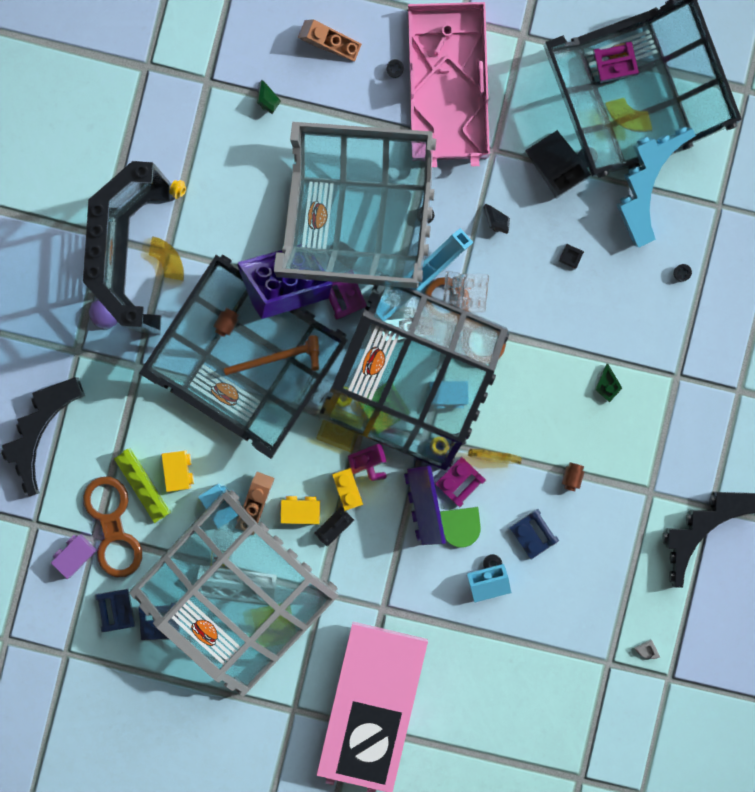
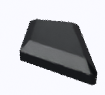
[483,204,510,234]

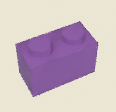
[51,534,97,579]

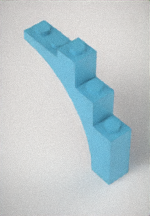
[616,126,696,248]
[374,228,473,322]

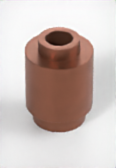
[213,307,239,337]
[561,462,585,492]

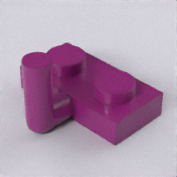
[348,444,387,481]

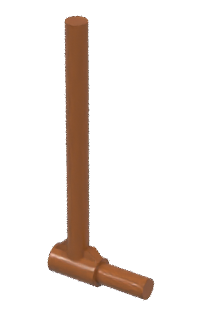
[224,335,320,375]

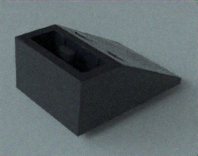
[525,130,591,199]

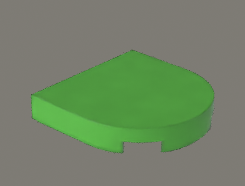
[440,507,481,547]

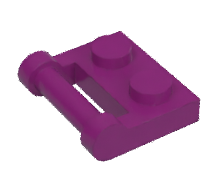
[593,41,639,83]
[328,272,367,320]
[435,456,486,507]

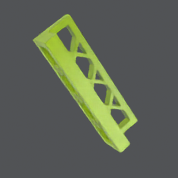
[114,448,171,523]

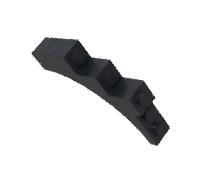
[1,377,85,497]
[663,491,755,588]

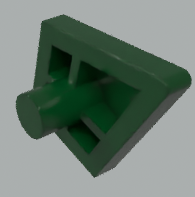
[257,80,281,114]
[595,364,622,403]

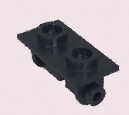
[314,506,354,547]

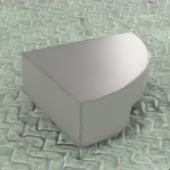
[634,639,660,659]

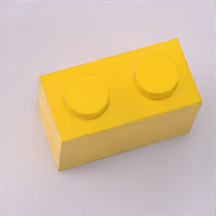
[162,450,194,492]
[332,468,363,511]
[281,496,320,524]

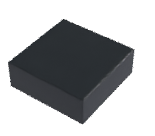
[558,244,584,269]

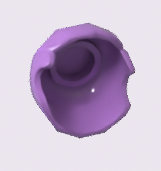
[89,300,117,329]

